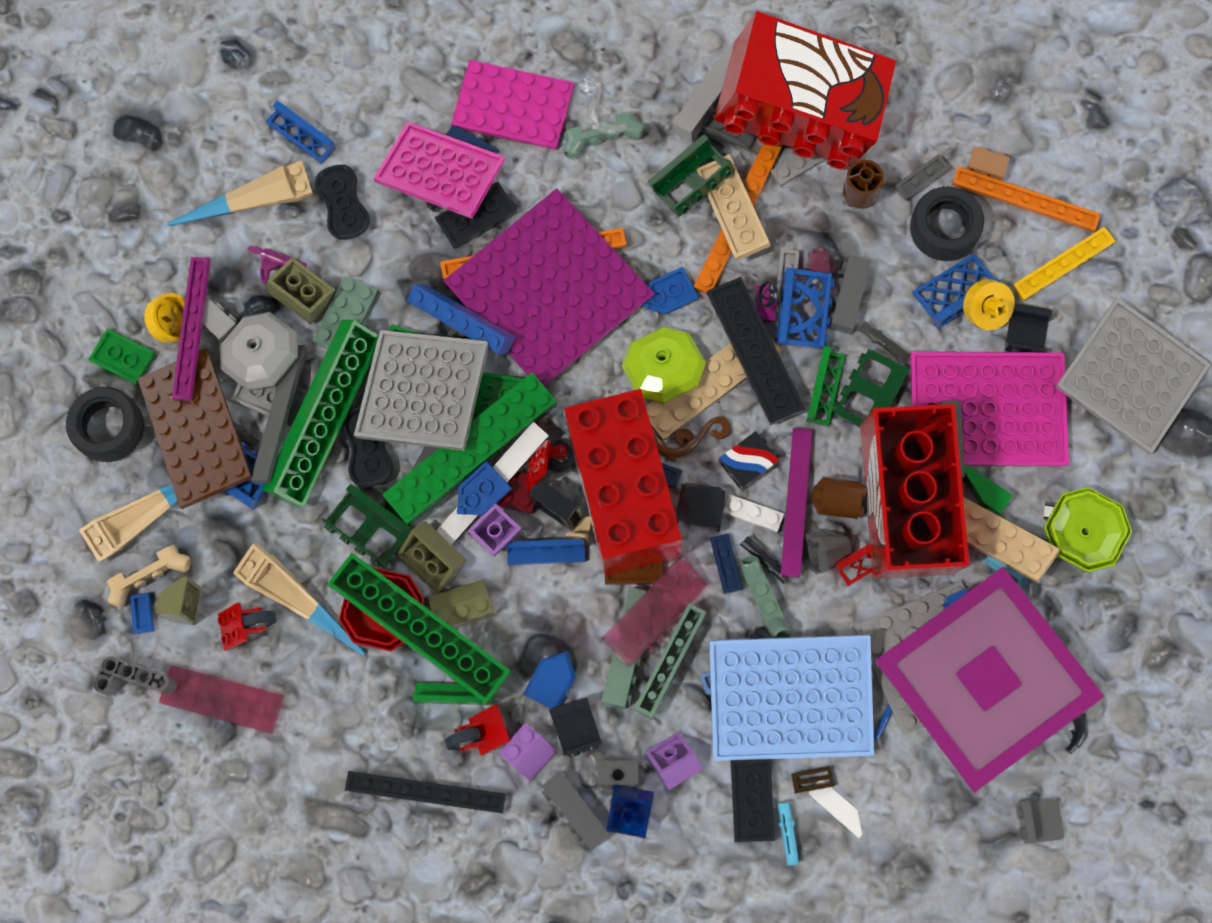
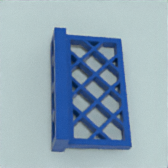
[912,254,1001,329]

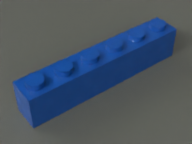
[407,284,515,355]

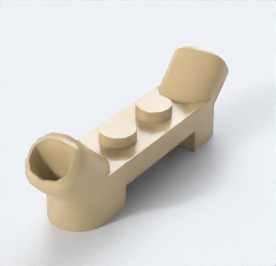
[106,545,191,607]

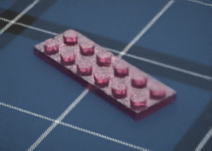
[602,556,708,667]
[159,665,284,734]

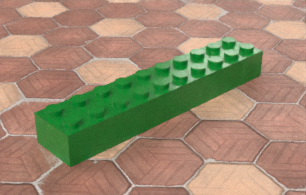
[262,319,379,508]
[382,373,557,526]
[327,552,511,705]

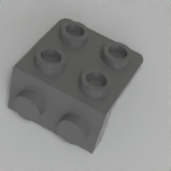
[1016,799,1064,844]

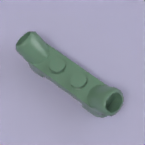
[563,112,645,159]
[740,556,791,638]

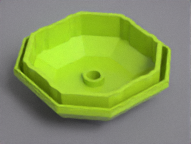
[621,326,706,404]
[1043,487,1132,573]

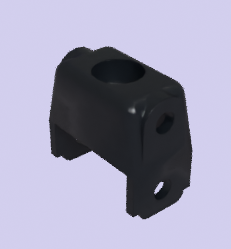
[676,483,726,533]

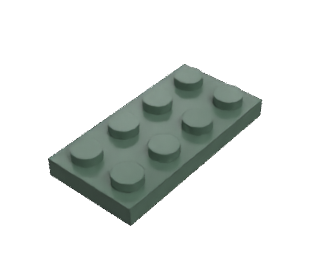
[312,276,379,349]

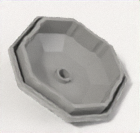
[220,312,298,391]

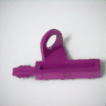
[247,245,307,284]

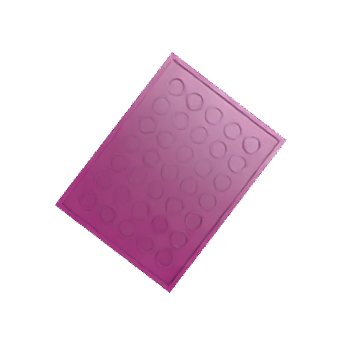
[910,352,1069,467]

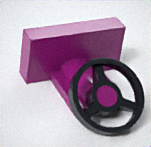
[755,281,778,323]

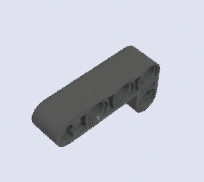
[93,656,177,696]

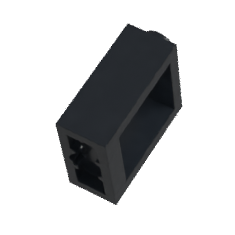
[529,480,583,532]

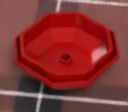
[338,567,425,652]

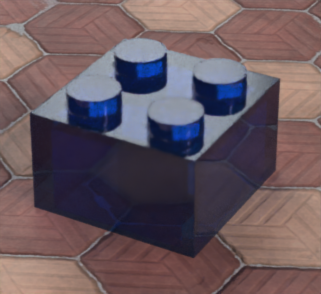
[606,784,654,839]

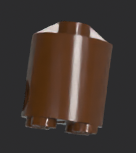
[843,160,884,209]
[812,476,867,520]

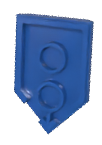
[641,266,699,315]
[457,461,512,515]
[523,651,576,709]

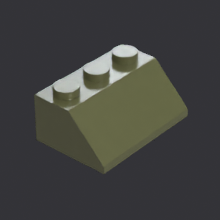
[267,257,335,325]
[397,521,467,594]
[155,576,202,625]
[428,579,495,629]

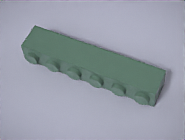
[602,587,655,710]
[634,603,706,720]

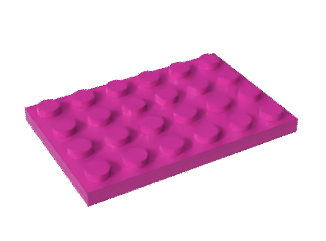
[451,60,575,150]
[373,122,505,219]

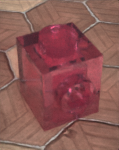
[807,247,829,273]

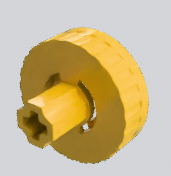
[963,279,1015,330]
[144,293,185,344]

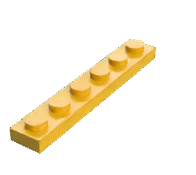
[1012,227,1115,301]

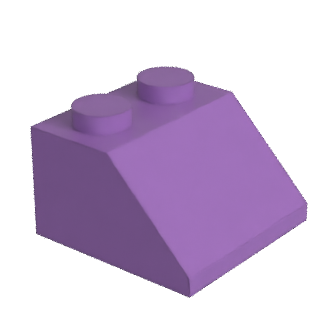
[468,503,522,557]
[499,723,556,782]
[645,732,703,790]

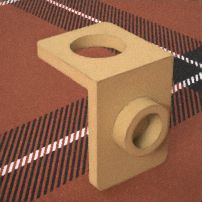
[566,516,591,543]

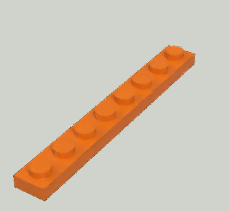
[952,166,1101,233]

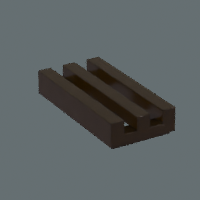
[791,766,834,794]

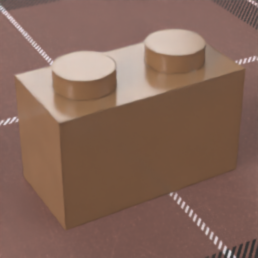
[966,146,1010,181]

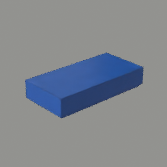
[130,593,155,635]

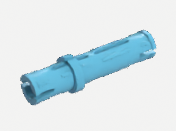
[777,802,800,866]

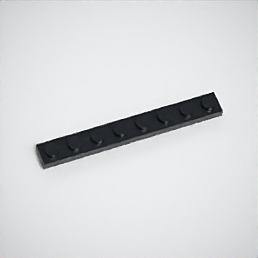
[345,771,506,814]

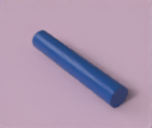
[873,704,892,740]

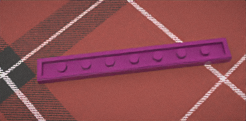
[172,257,211,401]
[780,428,812,578]

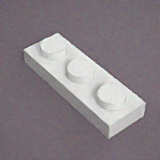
[723,494,784,533]

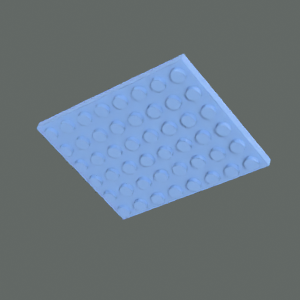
[709,635,874,761]

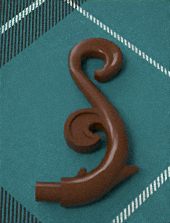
[652,416,731,463]

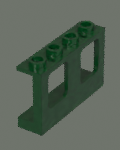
[648,134,735,218]
[832,348,909,428]
[322,483,412,568]

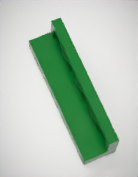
[806,346,845,427]
[412,682,494,706]

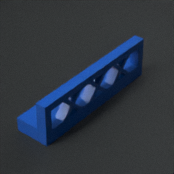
[266,100,336,164]
[506,539,585,566]

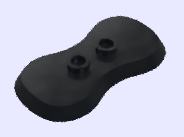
[315,164,370,240]
[343,406,393,487]

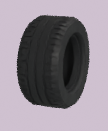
[910,186,985,261]
[66,386,144,462]

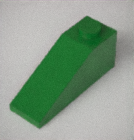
[963,463,1013,516]

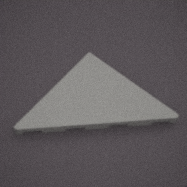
[230,382,295,427]

